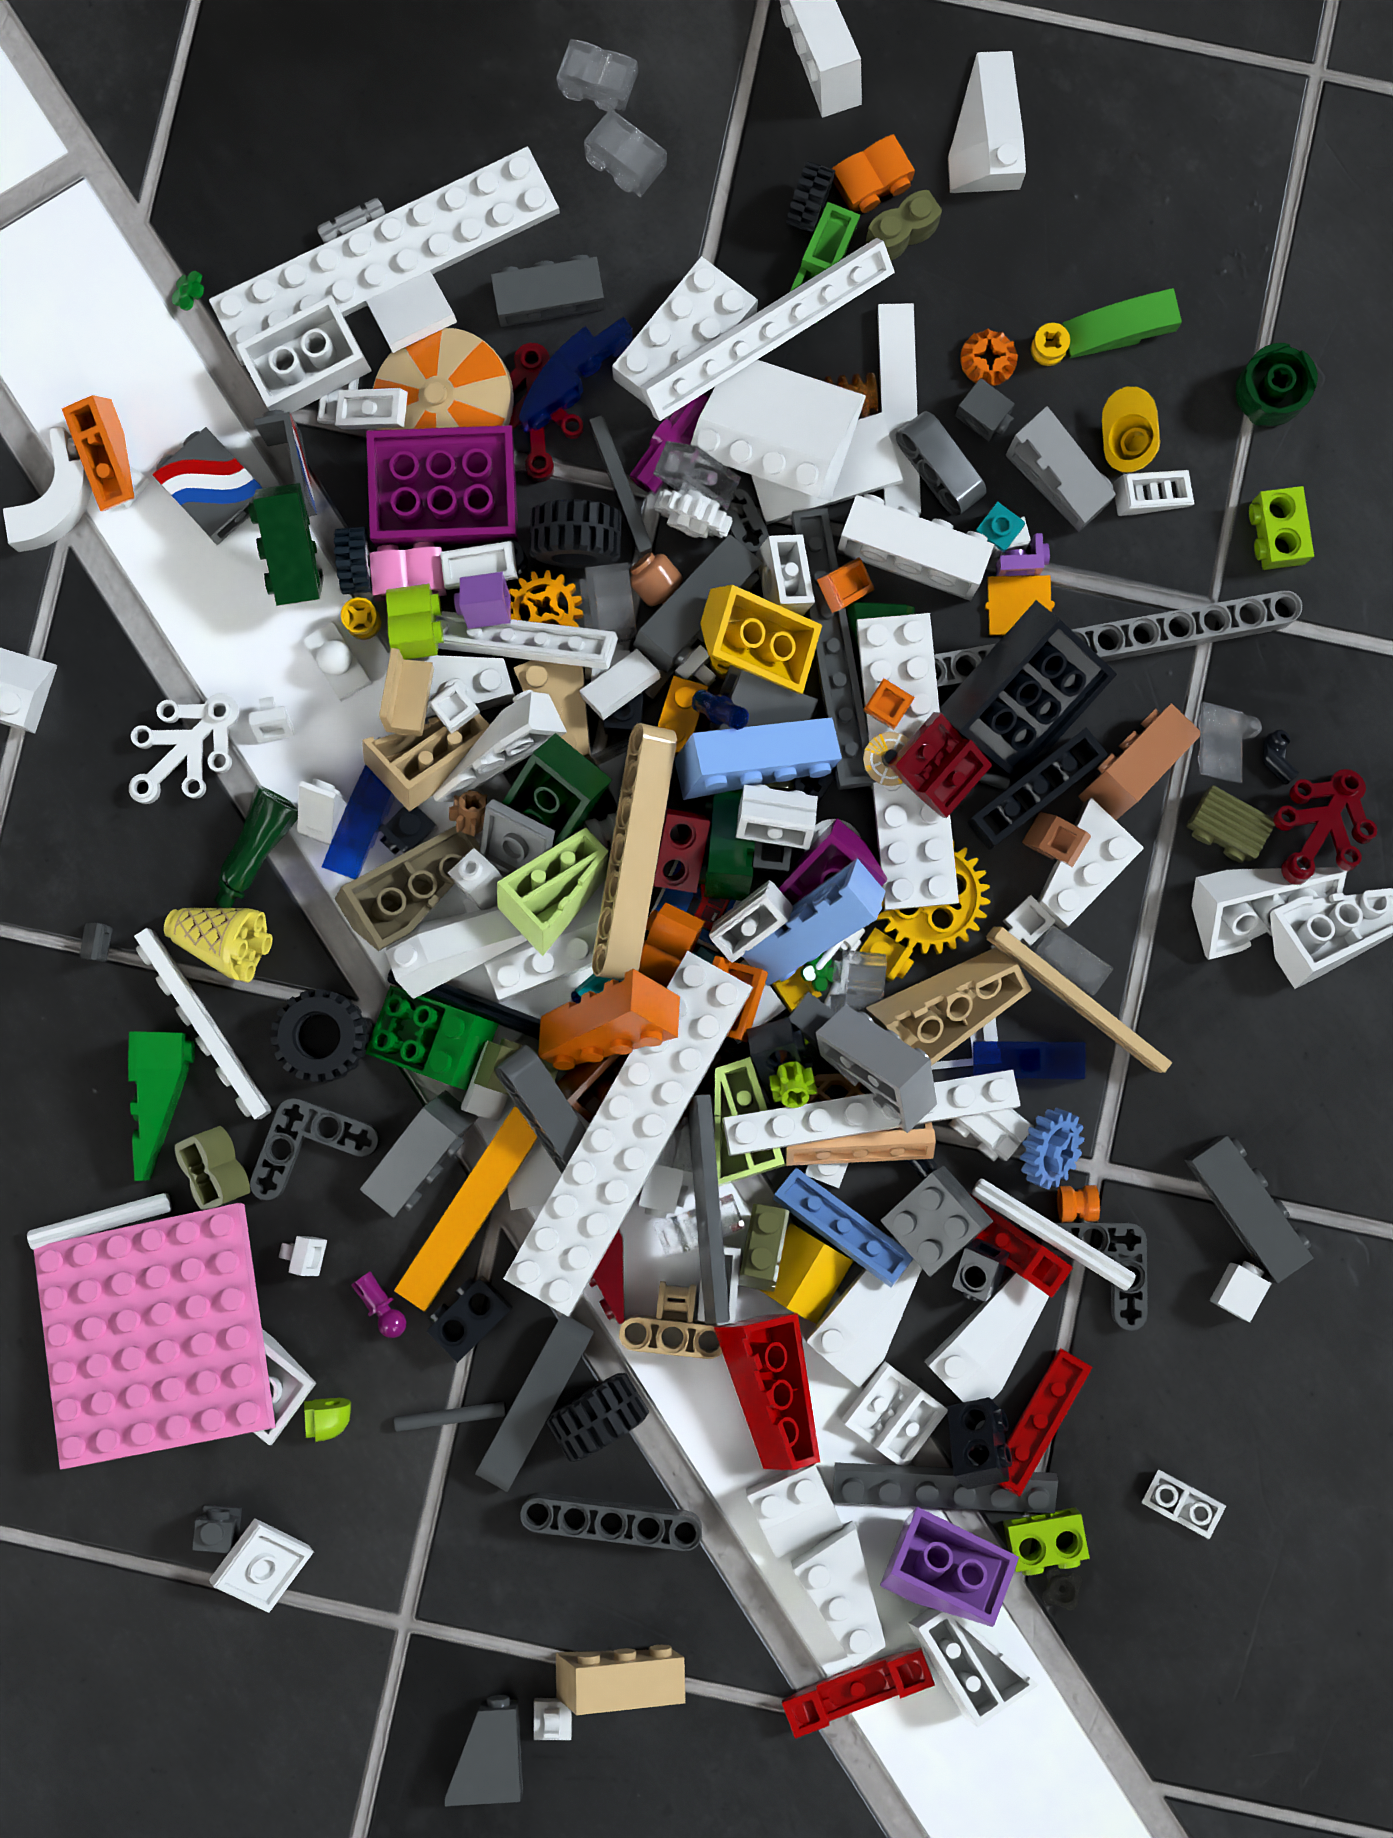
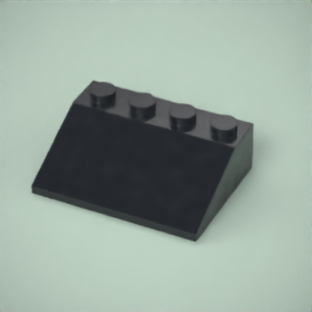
[940,600,1117,781]

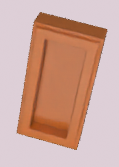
[817,557,874,613]

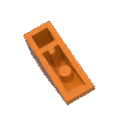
[61,395,134,512]

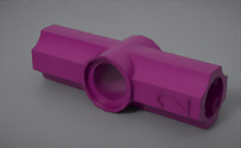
[629,394,709,496]

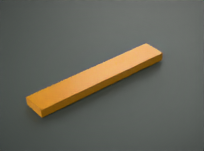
[394,1106,538,1311]

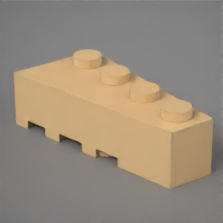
[866,947,1032,1066]

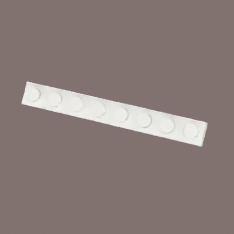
[640,238,895,421]
[722,1070,1021,1156]

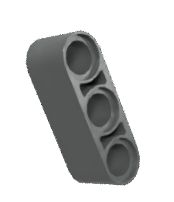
[895,411,986,516]

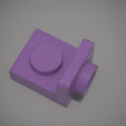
[996,533,1050,576]

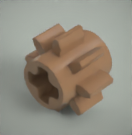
[449,790,487,836]

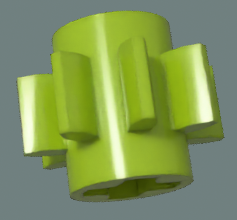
[769,1062,817,1108]

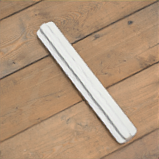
[27,1193,172,1250]

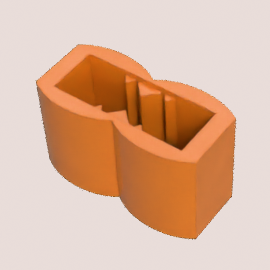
[832,134,915,213]
[638,903,705,987]

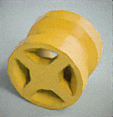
[1031,322,1070,366]

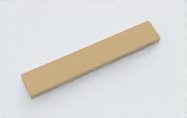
[986,927,1172,1073]

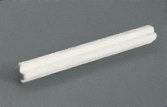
[971,1179,1136,1290]

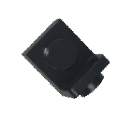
[378,806,437,855]

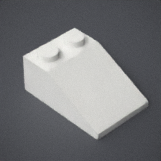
[254,1329,316,1445]

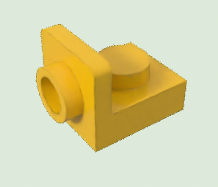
[855,927,914,982]

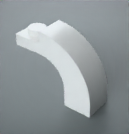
[3,426,92,552]

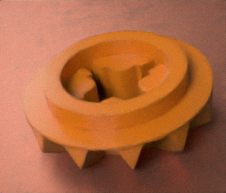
[960,328,1018,386]

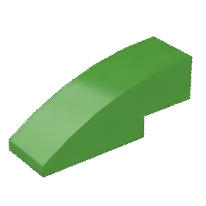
[790,202,860,324]
[1062,288,1182,358]

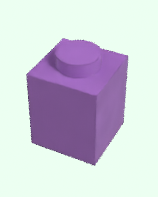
[454,572,511,629]

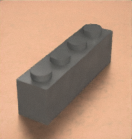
[633,534,763,673]
[1184,1135,1314,1284]

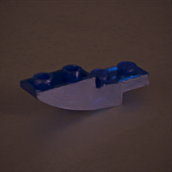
[519,317,633,433]

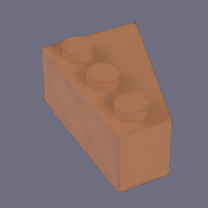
[1078,703,1203,821]

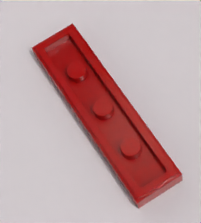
[997,1348,1093,1497]

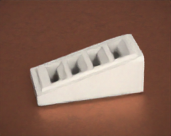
[1113,470,1194,516]

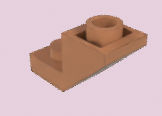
[1022,812,1091,868]

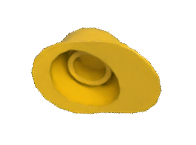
[1102,386,1160,472]

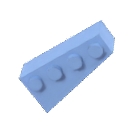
[674,717,842,800]
[742,858,885,986]

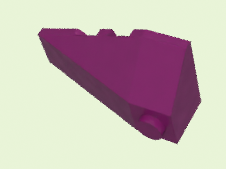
[776,818,888,905]

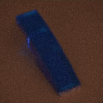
[321,737,395,880]

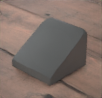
[80,923,112,962]

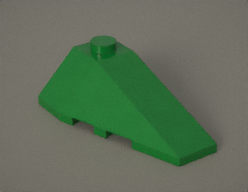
[128,1032,195,1181]

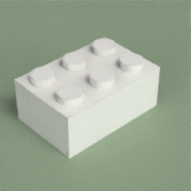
[235,295,372,414]

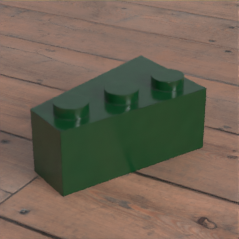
[698,789,755,901]

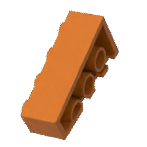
[538,969,680,1070]

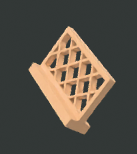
[782,1073,936,1166]

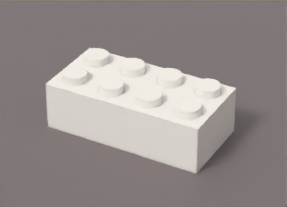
[612,256,758,420]
[837,494,994,601]

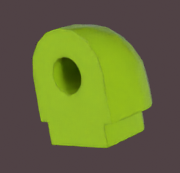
[304,1398,351,1442]

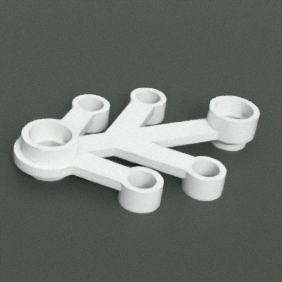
[129,693,239,804]

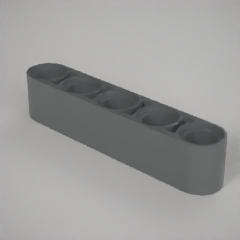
[494,1045,587,1174]
[475,1313,595,1492]
[520,1492,702,1551]

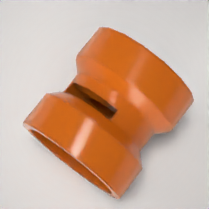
[1057,1185,1100,1223]

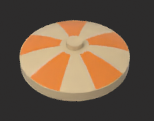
[373,328,514,430]

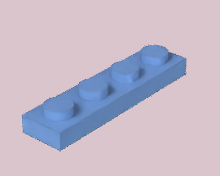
[773,1168,913,1288]

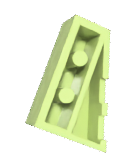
[497,827,609,956]

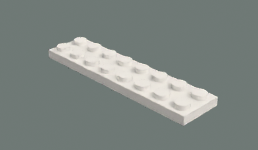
[856,613,959,911]

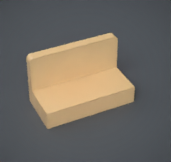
[379,648,434,736]

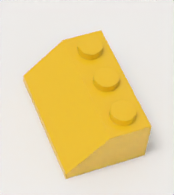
[700,585,822,694]

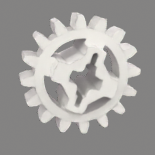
[654,489,733,539]

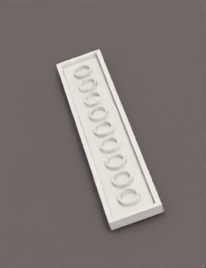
[209,146,560,366]
[503,951,753,1316]

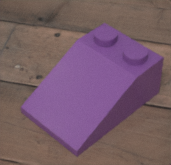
[880,1507,1019,1627]

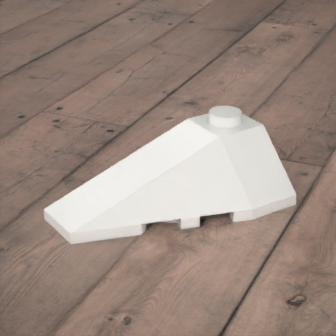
[948,51,1026,193]
[433,690,567,802]
[1191,867,1347,960]
[385,907,527,999]

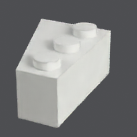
[1037,798,1144,930]

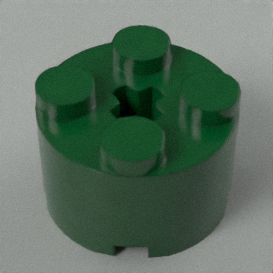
[1236,343,1318,426]

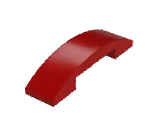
[968,1192,1073,1298]
[782,1648,935,1739]

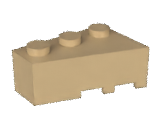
[514,660,591,761]
[556,1645,685,1715]

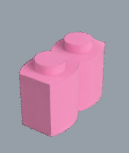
[369,542,447,601]

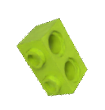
[1249,486,1314,570]
[1003,1507,1090,1576]

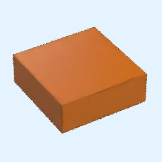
[863,678,915,730]

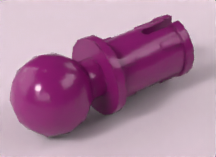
[351,1271,406,1338]

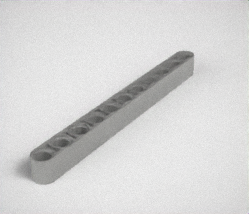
[934,591,1302,693]

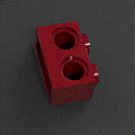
[653,809,710,893]

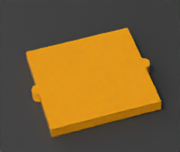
[985,575,1055,636]

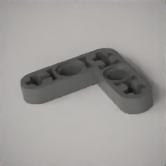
[250,1098,380,1201]
[1038,1222,1148,1331]

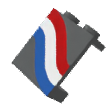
[254,410,317,517]
[152,427,262,545]

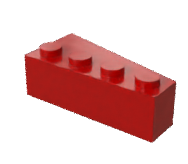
[714,1313,820,1470]

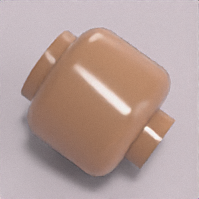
[630,552,683,607]

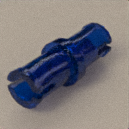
[692,689,749,730]

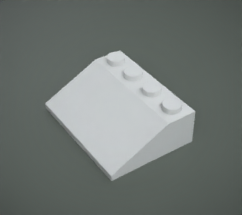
[688,360,866,501]
[463,879,606,1002]

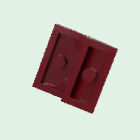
[888,712,992,818]

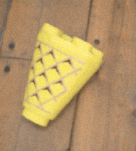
[164,908,273,983]

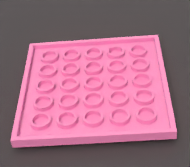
[34,1203,276,1470]

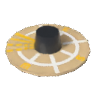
[863,731,910,786]

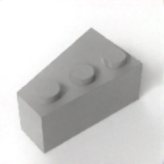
[1006,406,1116,532]
[816,1005,937,1133]

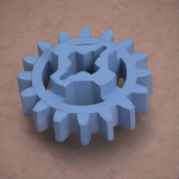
[1020,1108,1084,1189]

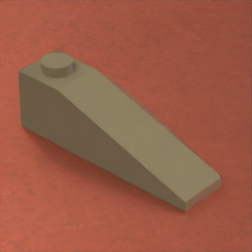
[334,826,480,951]

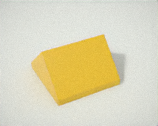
[758,1223,853,1324]

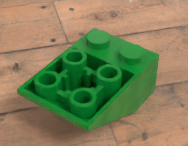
[365,985,499,1091]

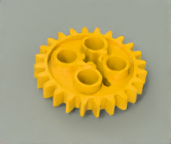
[877,841,990,955]

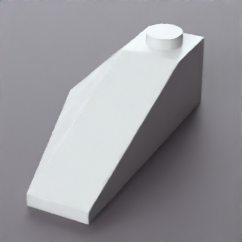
[1270,888,1393,989]
[804,1236,922,1388]
[924,1272,1049,1403]

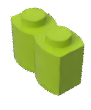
[386,583,444,660]

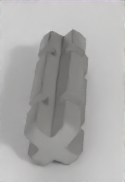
[317,198,385,243]

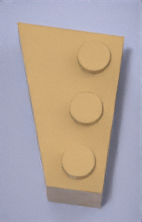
[362,714,490,812]

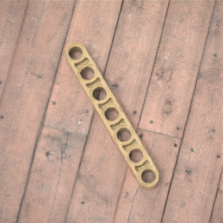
[592,723,677,981]

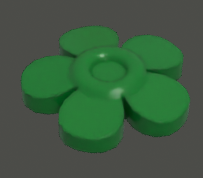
[172,271,204,311]
[801,952,837,992]

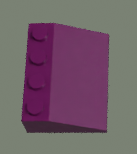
[366,425,519,548]

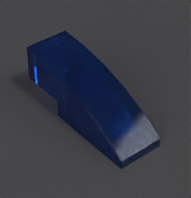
[973,1041,1087,1080]

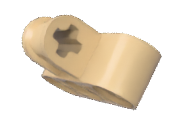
[619,1281,722,1359]

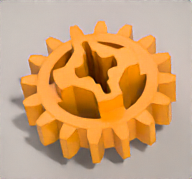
[509,570,584,627]

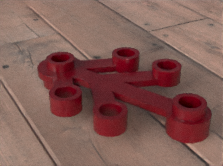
[509,343,583,482]
[1273,769,1377,885]

